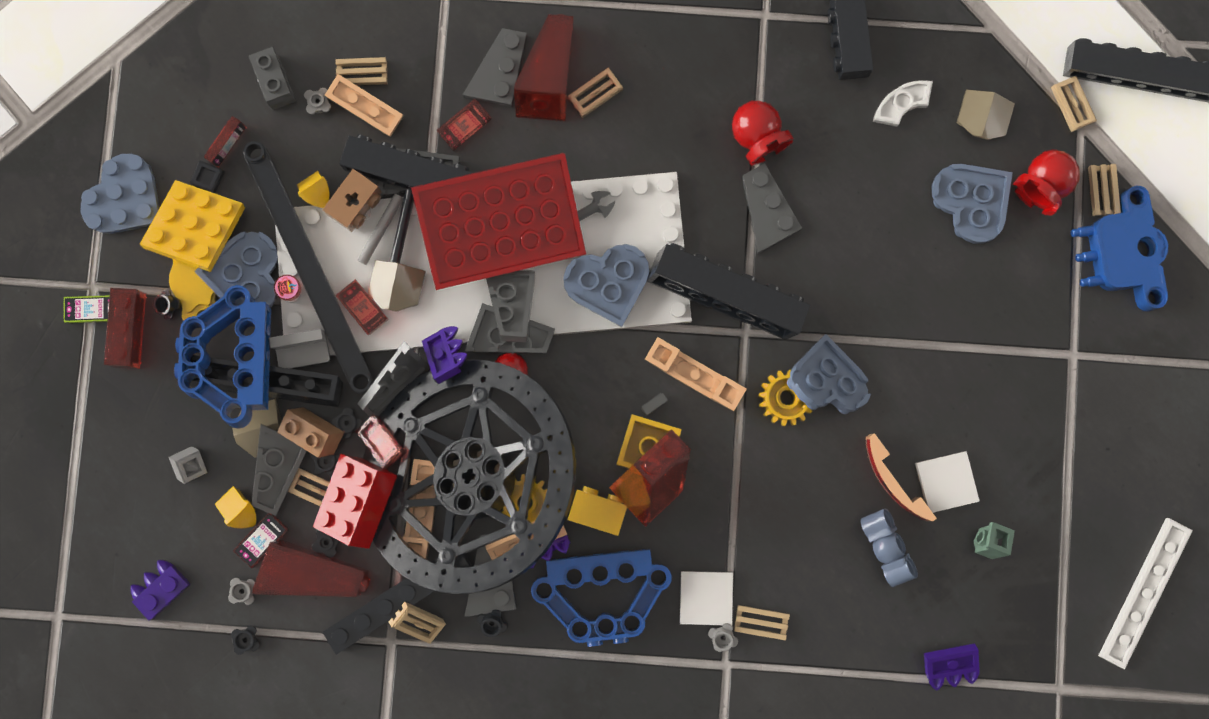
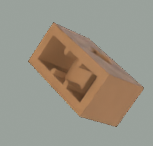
[322,169,382,232]
[277,407,344,458]

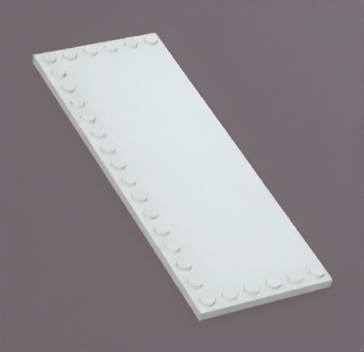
[275,172,692,356]

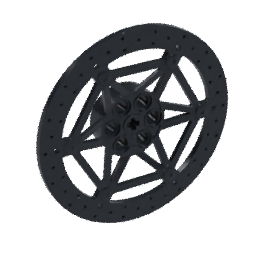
[363,360,576,594]

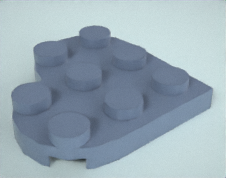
[81,154,160,234]
[932,164,1013,244]
[195,232,278,308]
[563,244,649,327]
[787,334,871,414]

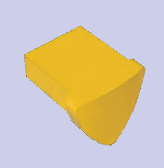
[297,171,329,208]
[215,486,256,529]

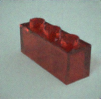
[104,288,146,369]

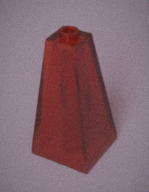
[514,14,574,121]
[251,540,370,597]

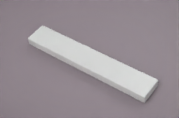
[1098,518,1193,669]

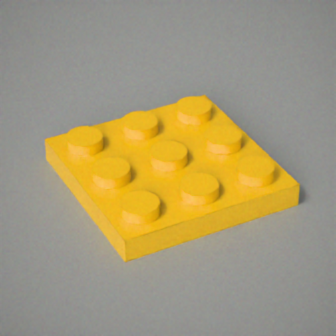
[140,180,245,272]

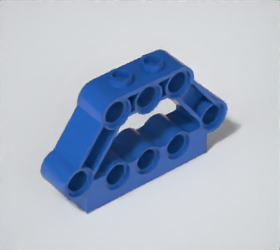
[174,285,271,429]
[531,549,672,647]

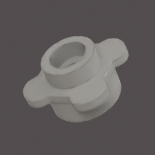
[304,88,331,114]
[228,578,256,605]
[708,623,738,652]

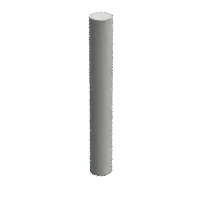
[358,194,403,265]

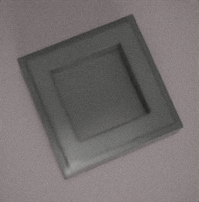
[641,393,668,416]

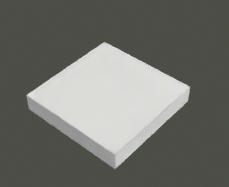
[915,451,979,513]
[680,571,733,625]

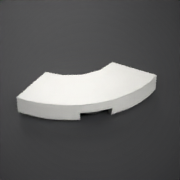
[873,81,933,127]

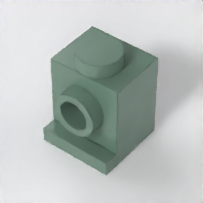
[974,522,1015,559]

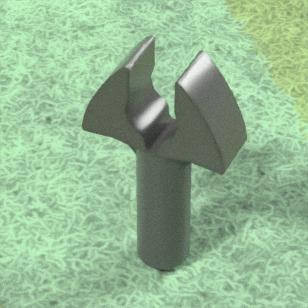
[577,191,615,222]

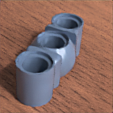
[861,509,918,587]

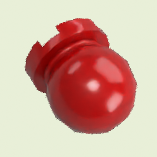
[732,100,794,166]
[1013,149,1080,216]

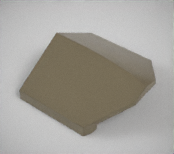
[956,90,1015,140]
[368,260,426,312]
[233,399,282,458]

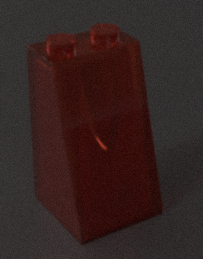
[609,429,691,527]

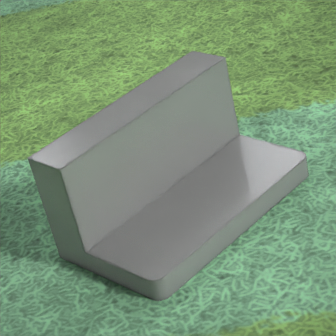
[269,329,330,369]

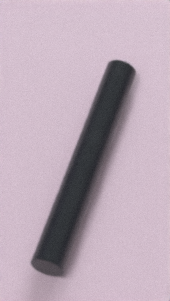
[390,189,414,264]

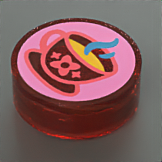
[274,275,301,301]

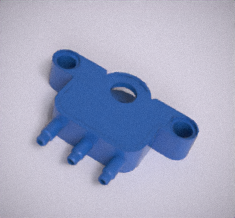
[1071,185,1168,312]

